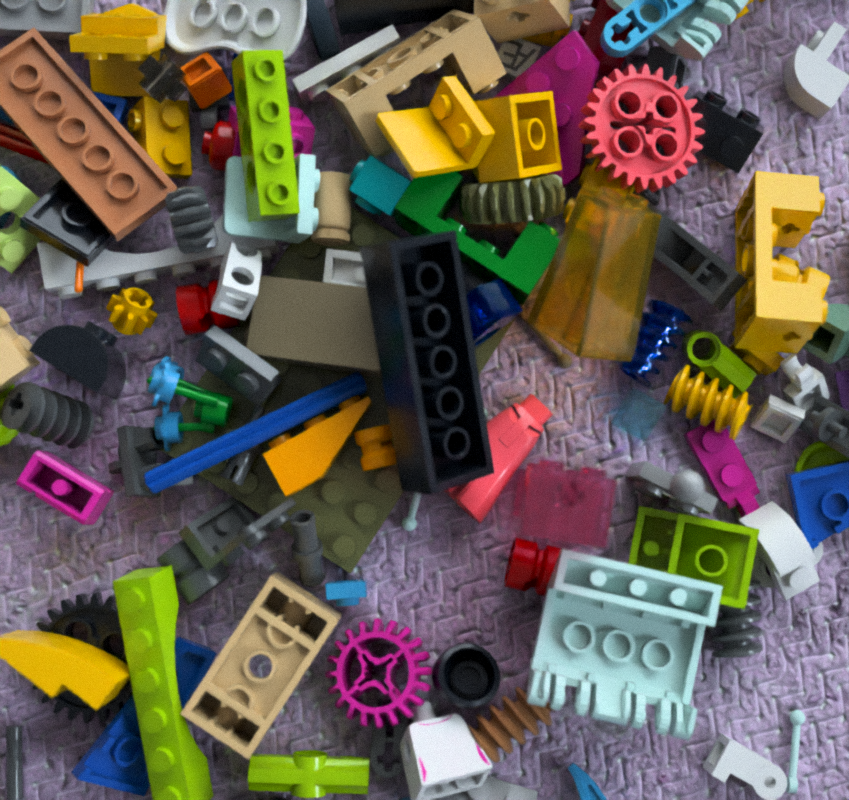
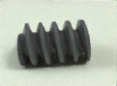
[1,382,94,449]
[711,578,763,658]

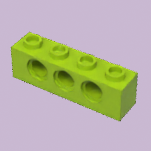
[231,50,300,222]

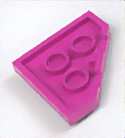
[493,30,600,187]

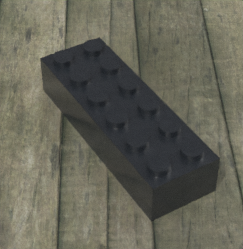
[359,230,494,495]

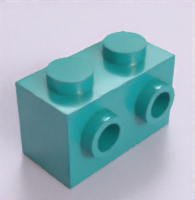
[349,155,412,217]

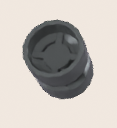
[157,540,230,605]

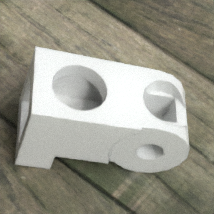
[211,241,262,321]
[702,733,787,800]

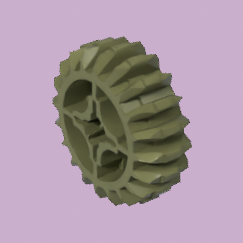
[459,173,566,225]

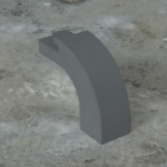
[616,194,747,311]

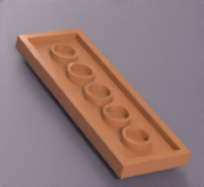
[0,27,178,242]

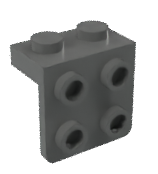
[178,497,296,571]

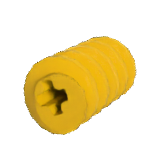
[663,364,753,440]

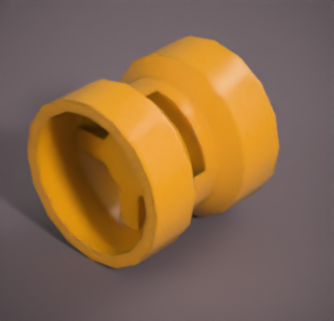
[354,424,397,472]

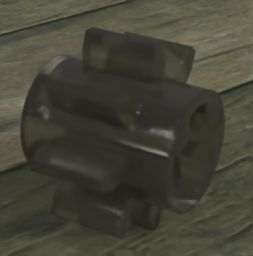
[138,54,187,103]

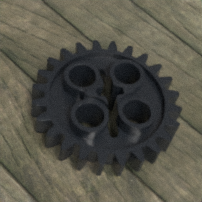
[32,592,133,724]

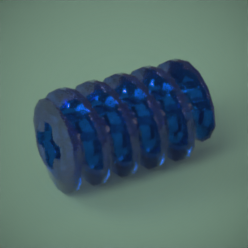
[613,299,693,388]

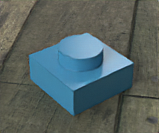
[325,579,368,606]

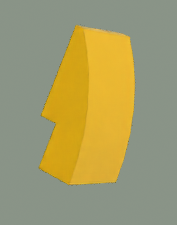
[0,630,130,710]

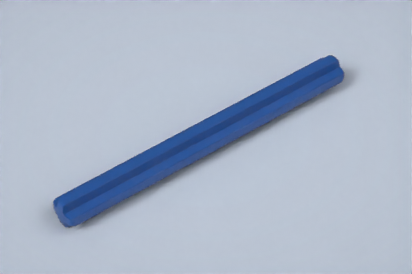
[144,372,367,493]

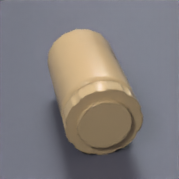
[311,171,352,246]

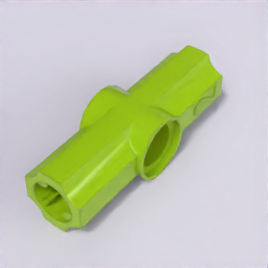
[248,750,370,798]

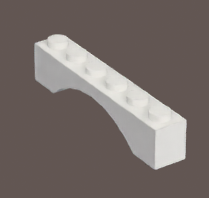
[37,214,280,299]

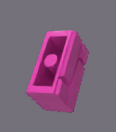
[16,450,115,525]

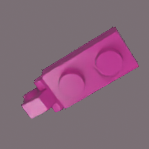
[683,419,760,517]

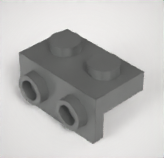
[196,325,281,407]

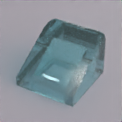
[611,388,667,442]

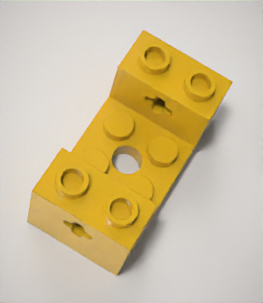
[735,171,828,354]

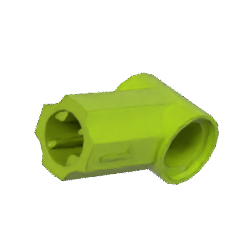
[681,329,757,398]

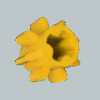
[106,287,158,335]

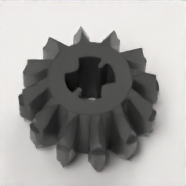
[165,186,218,254]

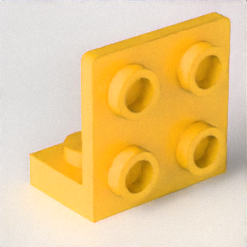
[375,76,496,178]

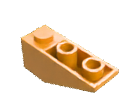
[263,395,372,497]

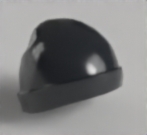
[432,643,500,709]

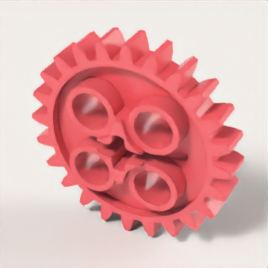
[578,64,705,193]

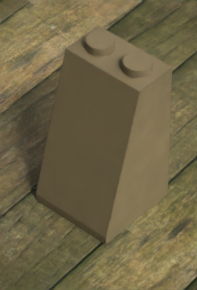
[244,275,382,379]

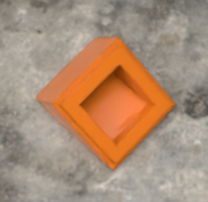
[175,51,232,109]

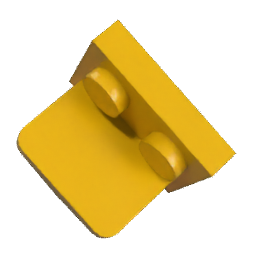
[69,3,167,97]

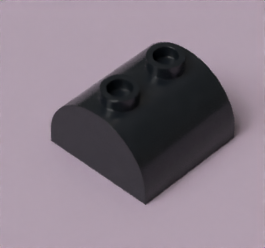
[29,320,126,399]

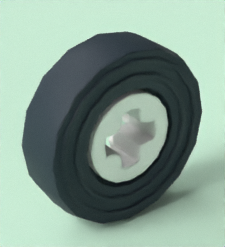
[306,0,340,62]

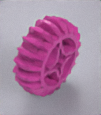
[325,618,433,728]

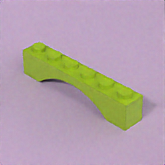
[112,566,214,800]

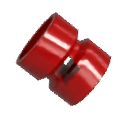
[176,279,240,336]
[504,537,561,596]

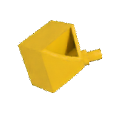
[472,91,562,183]

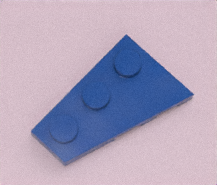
[785,460,849,550]

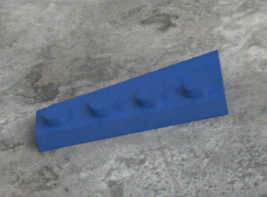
[71,637,217,796]

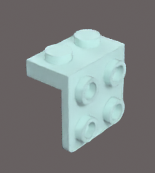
[223,153,320,243]

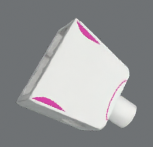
[400,702,493,800]

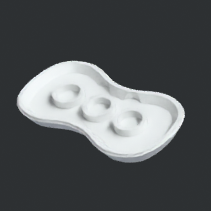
[164,0,307,60]

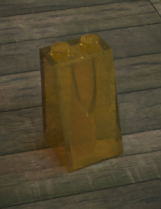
[527,186,661,362]

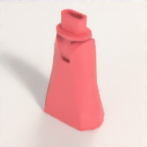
[444,394,552,524]

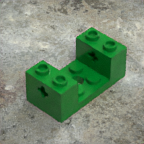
[394,171,563,306]

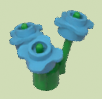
[147,356,233,451]

